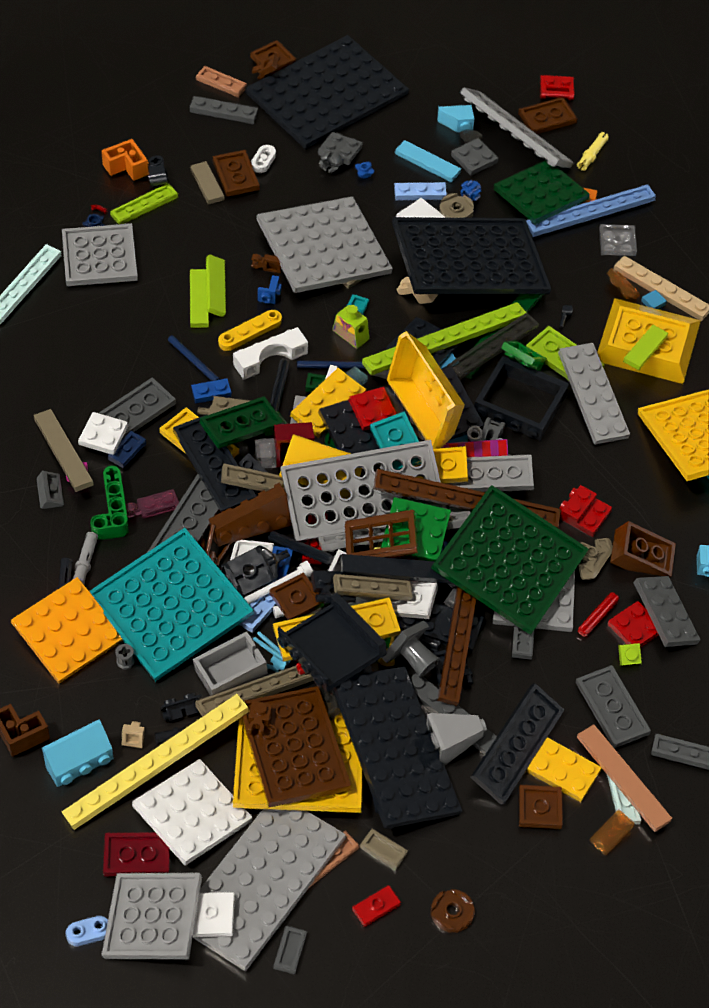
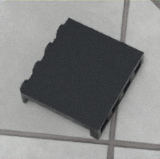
[277,592,387,692]

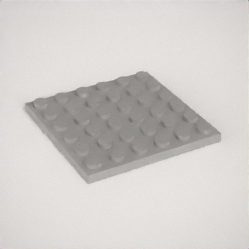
[257,197,393,293]

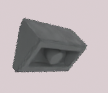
[37,470,64,509]

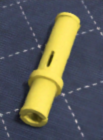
[577,132,609,171]

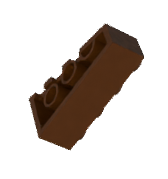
[208,482,291,546]

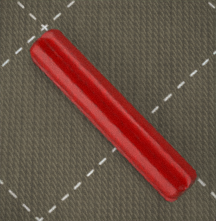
[578,592,619,637]

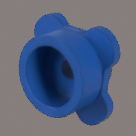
[355,162,374,178]

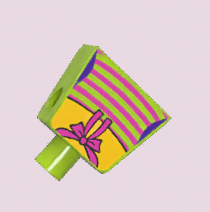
[333,305,369,349]

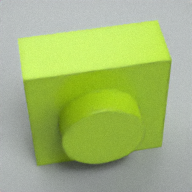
[618,643,642,665]

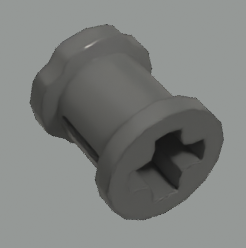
[115,644,135,670]

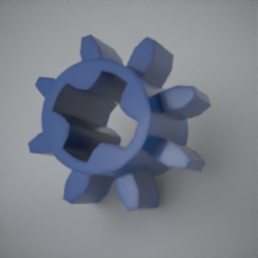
[460,180,481,201]

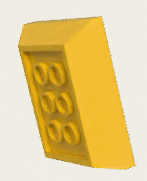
[597,298,701,384]
[387,331,465,449]

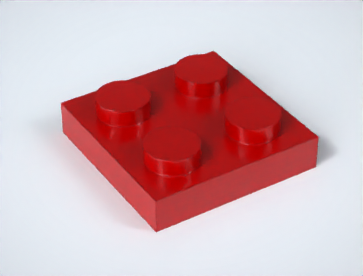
[349,387,397,431]
[608,601,659,647]

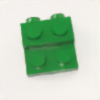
[501,341,547,371]

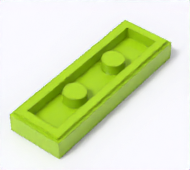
[623,325,668,370]

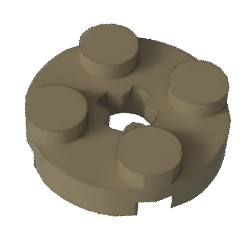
[439,193,474,218]

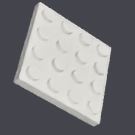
[132,759,253,866]

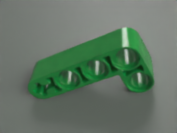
[91,466,129,540]

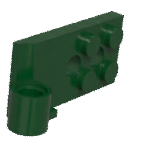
[199,396,288,449]

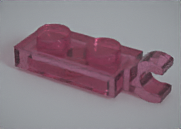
[126,489,179,518]

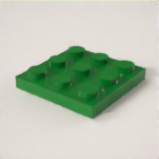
[381,497,451,562]

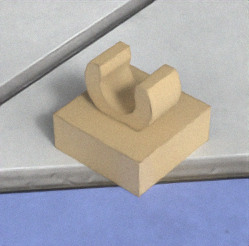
[122,721,144,748]

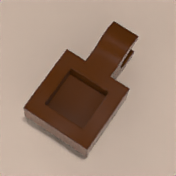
[252,54,279,79]

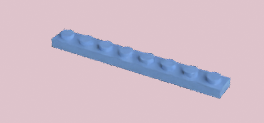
[526,185,656,237]

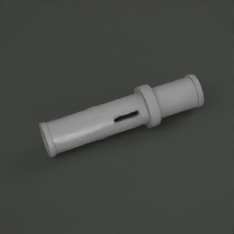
[72,532,98,585]

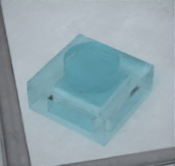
[346,366,368,385]

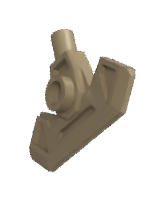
[578,538,613,580]

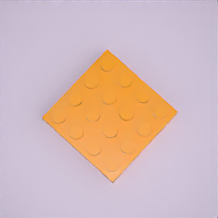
[11,577,123,684]

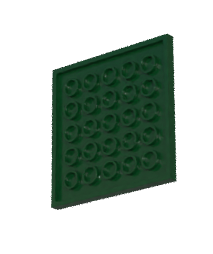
[431,485,589,635]

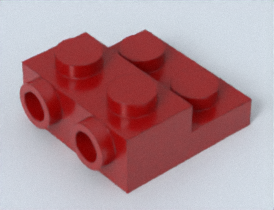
[559,485,612,537]

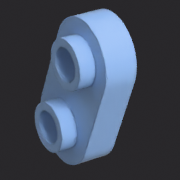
[66,916,108,946]

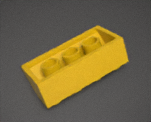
[279,434,362,499]

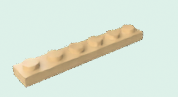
[614,256,709,321]

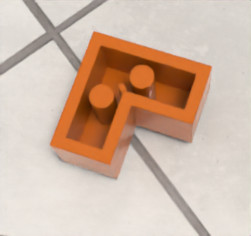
[102,139,149,181]

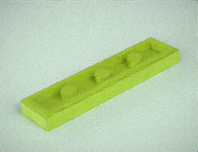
[110,183,178,225]
[206,254,226,317]
[190,269,209,328]

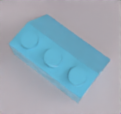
[42,720,114,787]

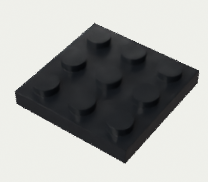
[387,316,461,367]

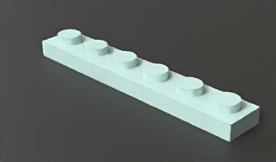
[0,244,61,324]

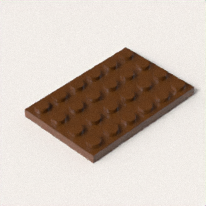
[241,686,351,808]

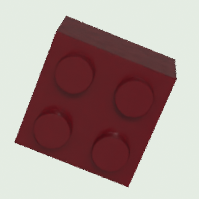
[274,422,314,467]

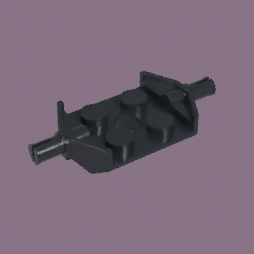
[221,545,291,597]

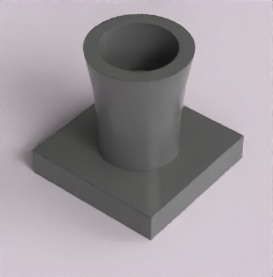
[382,621,440,678]

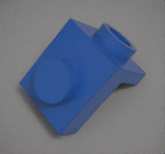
[258,275,282,304]

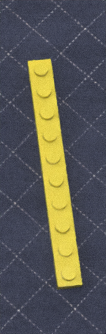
[62,694,249,830]

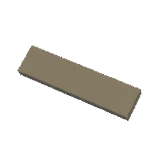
[333,574,413,601]

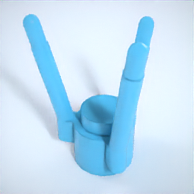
[253,631,291,672]

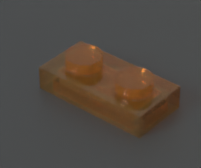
[607,268,640,299]
[590,809,635,855]

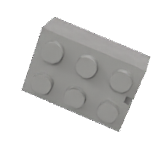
[193,632,268,696]

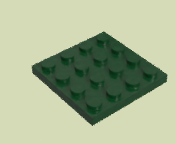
[494,160,590,224]

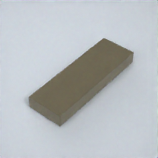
[190,162,224,205]

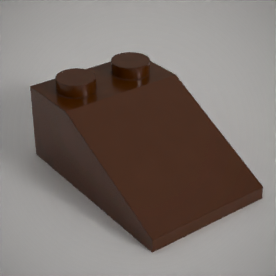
[611,521,676,578]

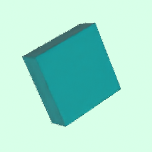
[347,294,370,315]

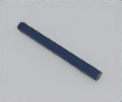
[168,335,220,381]
[297,361,366,369]

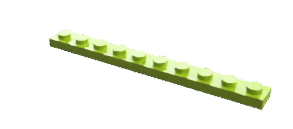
[362,302,527,376]

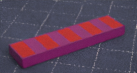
[442,439,508,457]

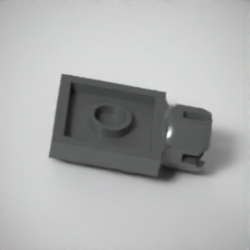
[318,132,363,172]

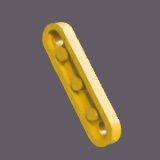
[218,310,282,351]

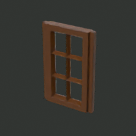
[345,509,418,558]

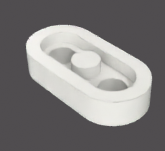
[252,145,276,173]

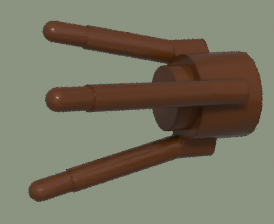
[201,524,232,567]

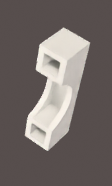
[233,327,308,380]

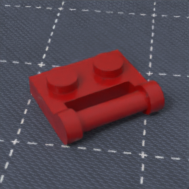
[540,75,574,100]

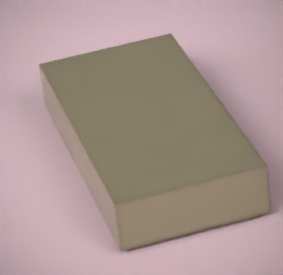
[360,829,408,870]

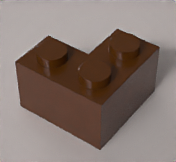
[0,704,50,757]

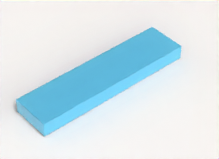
[395,140,461,183]

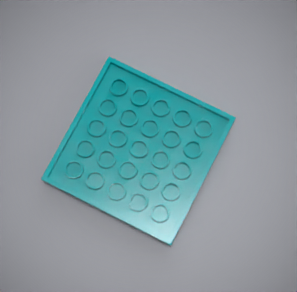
[89,528,254,682]

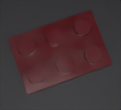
[103,832,170,876]

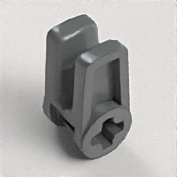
[481,417,506,441]

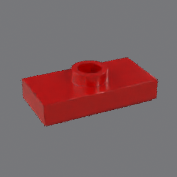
[352,885,401,927]

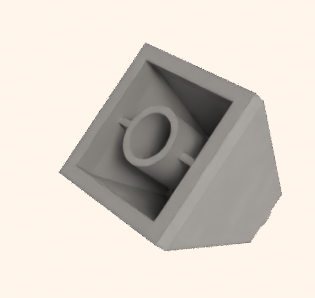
[426,713,487,766]

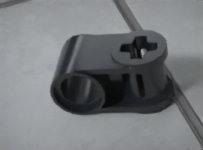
[148,155,169,187]

